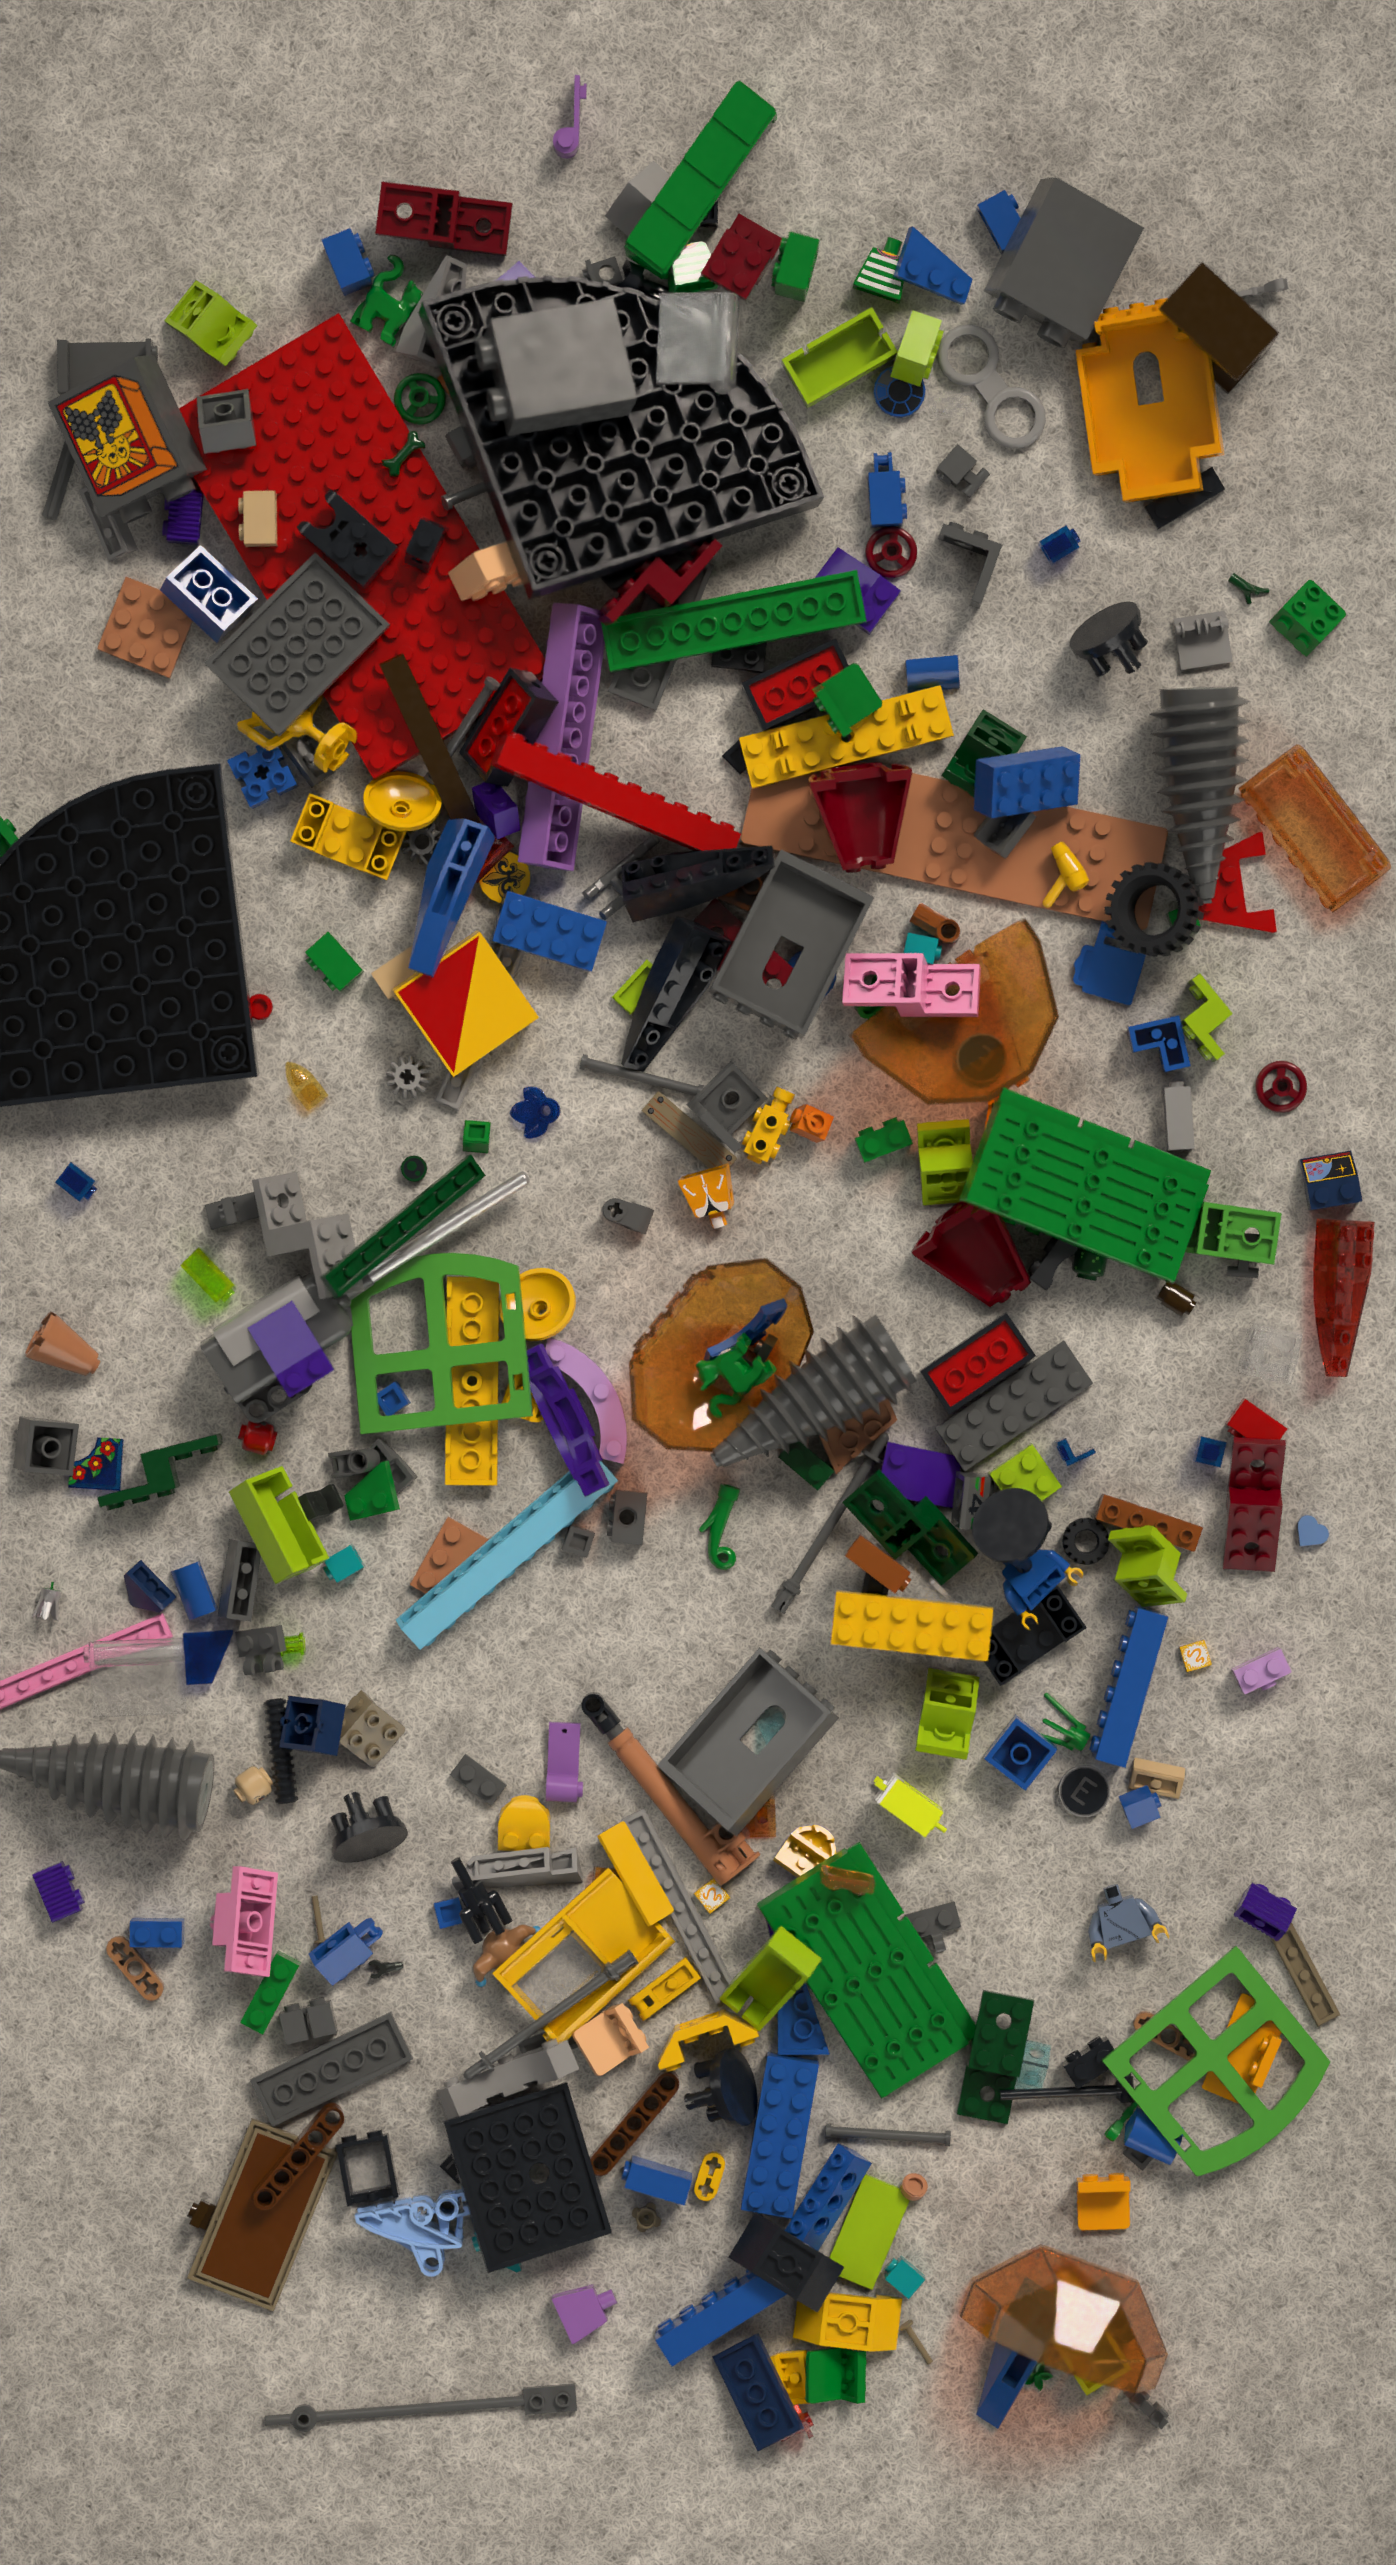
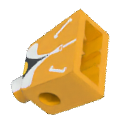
[678,1163,734,1229]

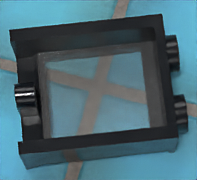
[336,2130,400,2207]

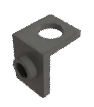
[582,256,623,285]

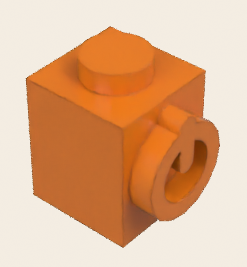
[789,1104,834,1143]

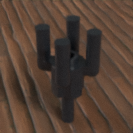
[451,1857,513,1944]

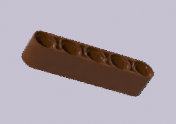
[590,2070,679,2176]
[253,2103,345,2211]

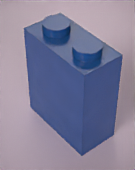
[621,2155,692,2206]

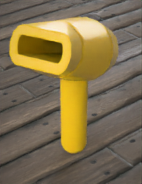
[1042,842,1089,908]

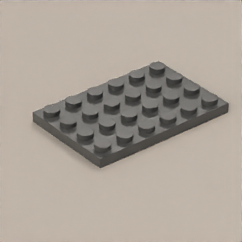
[204,553,390,737]

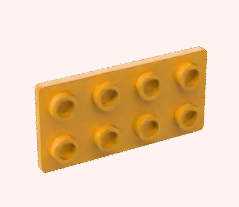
[1202,1993,1282,2104]

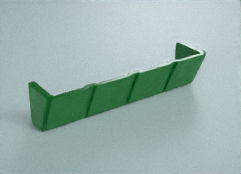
[624,80,777,280]

